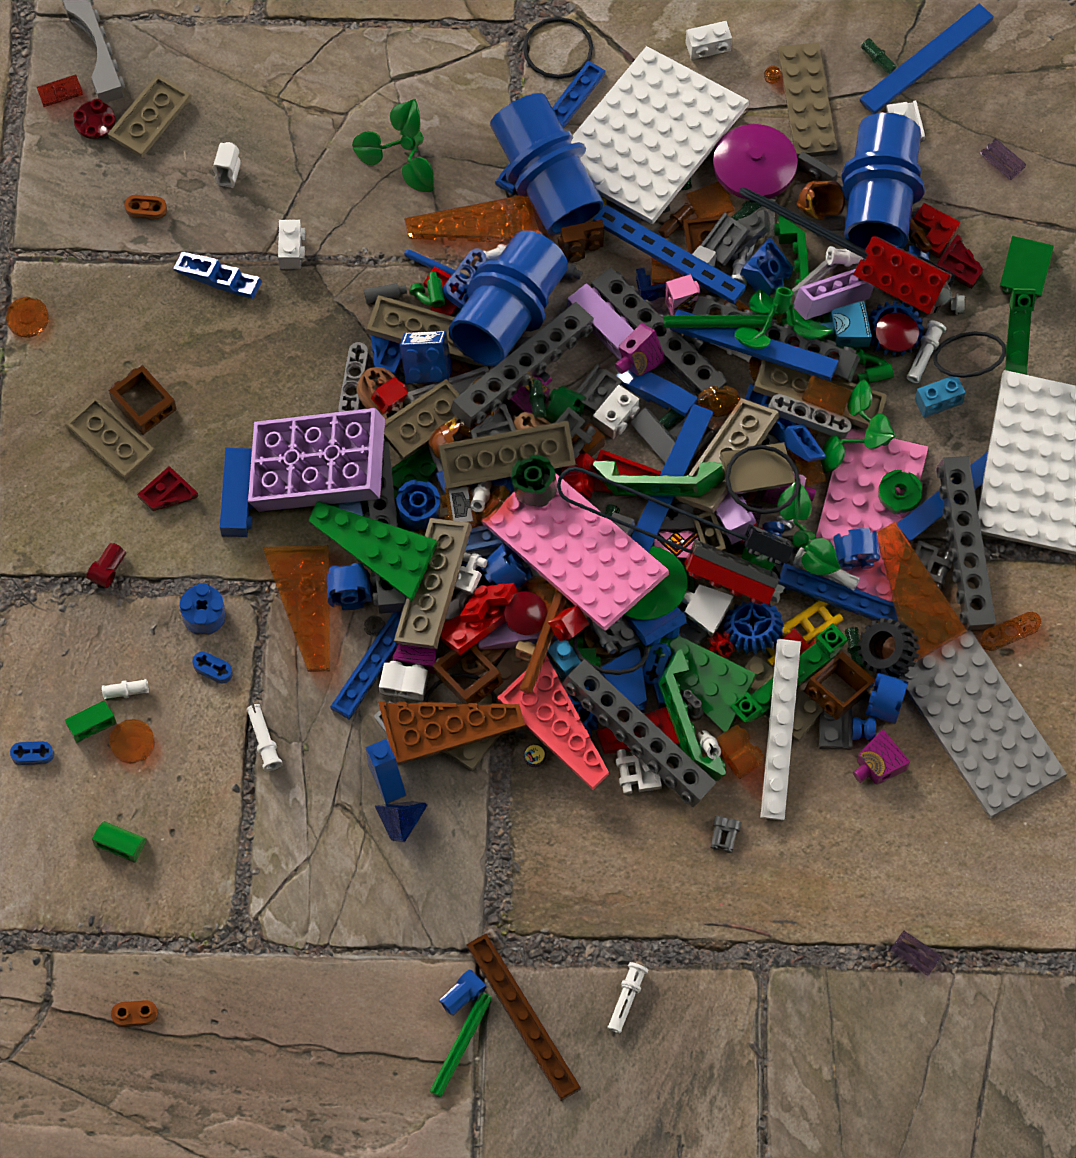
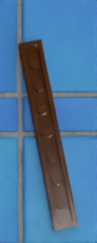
[466,933,581,1101]

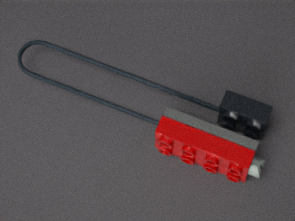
[739,187,957,314]
[557,467,794,605]

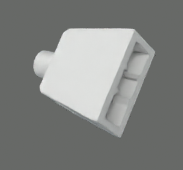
[681,585,733,637]

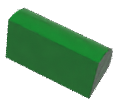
[92,821,147,863]

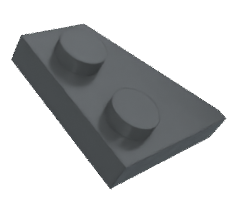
[731,210,769,261]

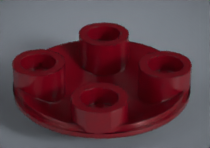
[73,99,115,139]
[876,312,919,351]
[504,592,548,635]

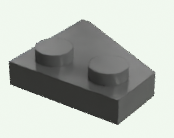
[470,404,516,438]

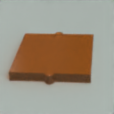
[686,181,734,218]

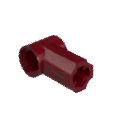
[86,543,126,588]

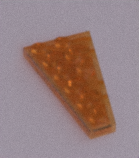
[404,195,540,243]
[877,522,967,662]
[263,545,330,672]

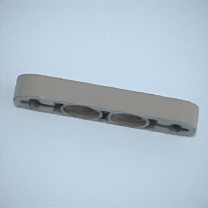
[338,342,368,412]
[768,394,851,438]

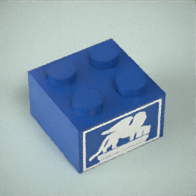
[400,331,452,383]

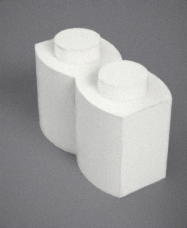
[213,142,241,188]
[379,661,429,701]

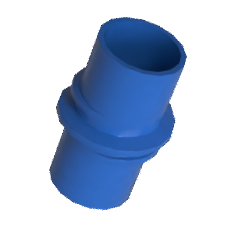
[490,93,604,235]
[841,113,925,249]
[449,231,568,366]

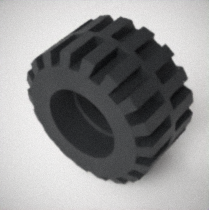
[858,618,920,677]

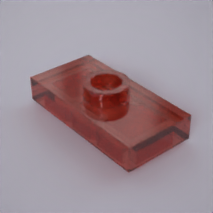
[37,74,83,107]

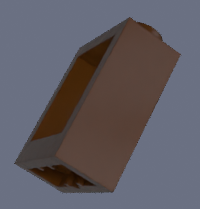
[109,365,177,435]
[433,646,504,704]
[804,651,876,720]

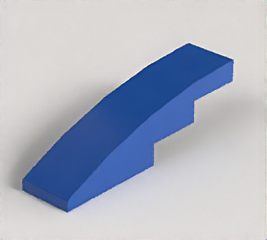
[173,252,262,299]
[616,370,698,417]
[762,404,826,462]

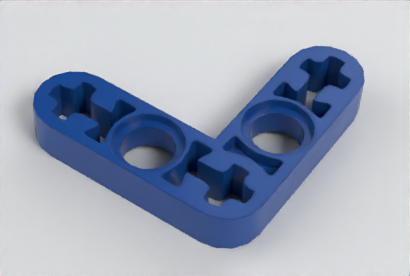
[443,248,486,309]

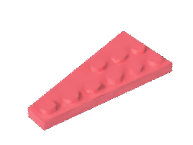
[497,654,609,790]

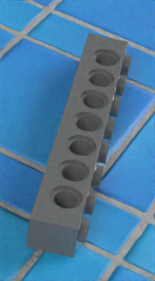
[591,267,727,406]
[692,295,860,382]
[451,302,594,428]
[364,443,405,614]
[936,456,996,631]
[562,659,717,808]

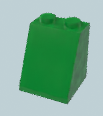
[999,236,1054,299]

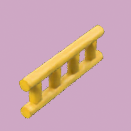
[766,601,844,667]

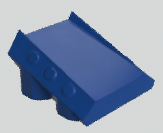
[740,238,794,296]
[624,607,687,646]

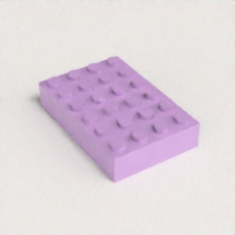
[248,408,385,512]

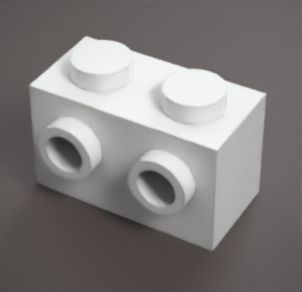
[686,21,732,60]
[278,220,305,269]
[593,385,640,439]

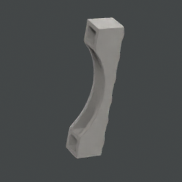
[62,0,125,103]

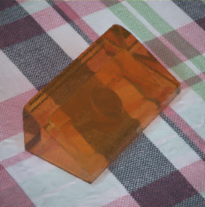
[802,375,851,416]

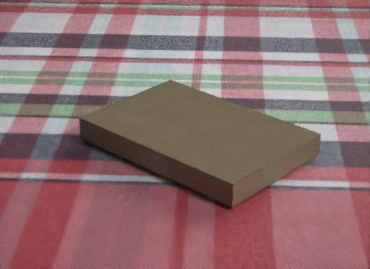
[720,442,795,494]

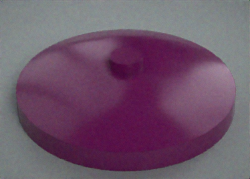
[713,124,797,200]

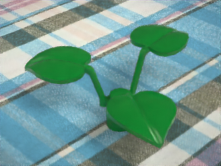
[352,99,435,192]
[734,287,833,349]
[820,379,896,474]
[742,482,841,575]

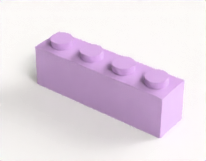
[794,269,874,320]
[567,283,634,360]
[715,492,756,544]

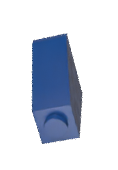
[599,647,647,713]
[365,739,406,804]

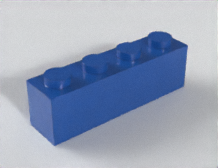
[220,448,254,537]

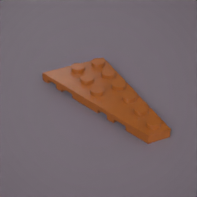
[378,701,526,766]

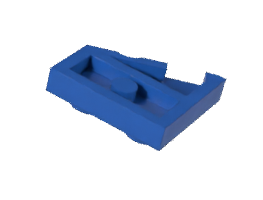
[371,335,402,375]

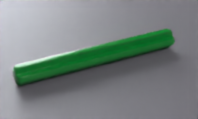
[664,315,771,328]
[430,992,491,1097]

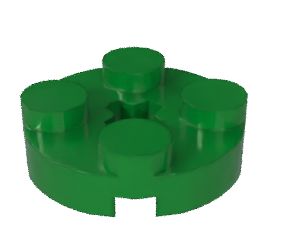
[878,470,922,514]

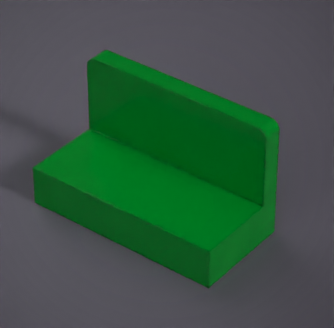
[65,701,117,743]

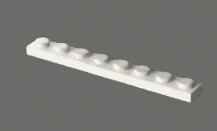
[760,639,801,821]

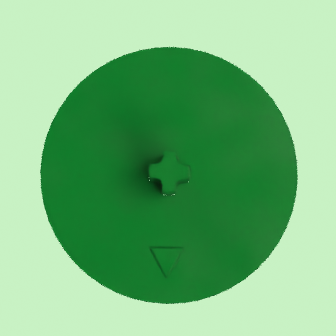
[624,546,687,620]

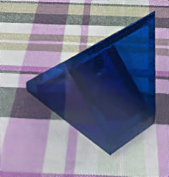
[375,801,428,842]

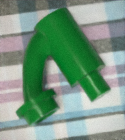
[409,272,445,307]
[855,349,894,384]

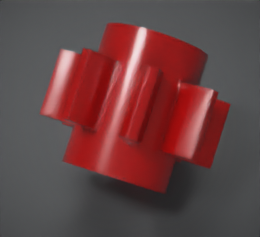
[708,630,736,658]

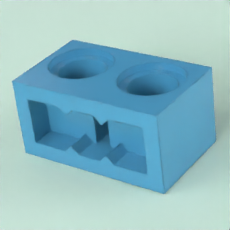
[915,377,966,418]

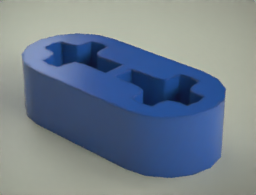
[643,643,671,685]
[192,652,233,684]
[10,741,54,765]

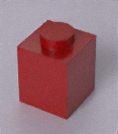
[371,377,408,414]
[548,605,589,642]

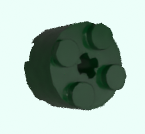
[541,386,587,424]
[511,455,557,507]

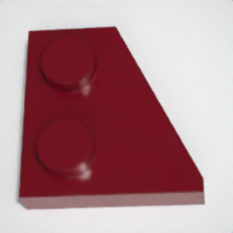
[937,234,984,289]
[137,466,199,511]

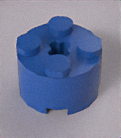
[396,480,440,531]
[833,528,881,571]
[484,544,533,590]
[327,563,371,610]
[179,583,226,635]
[866,673,908,724]

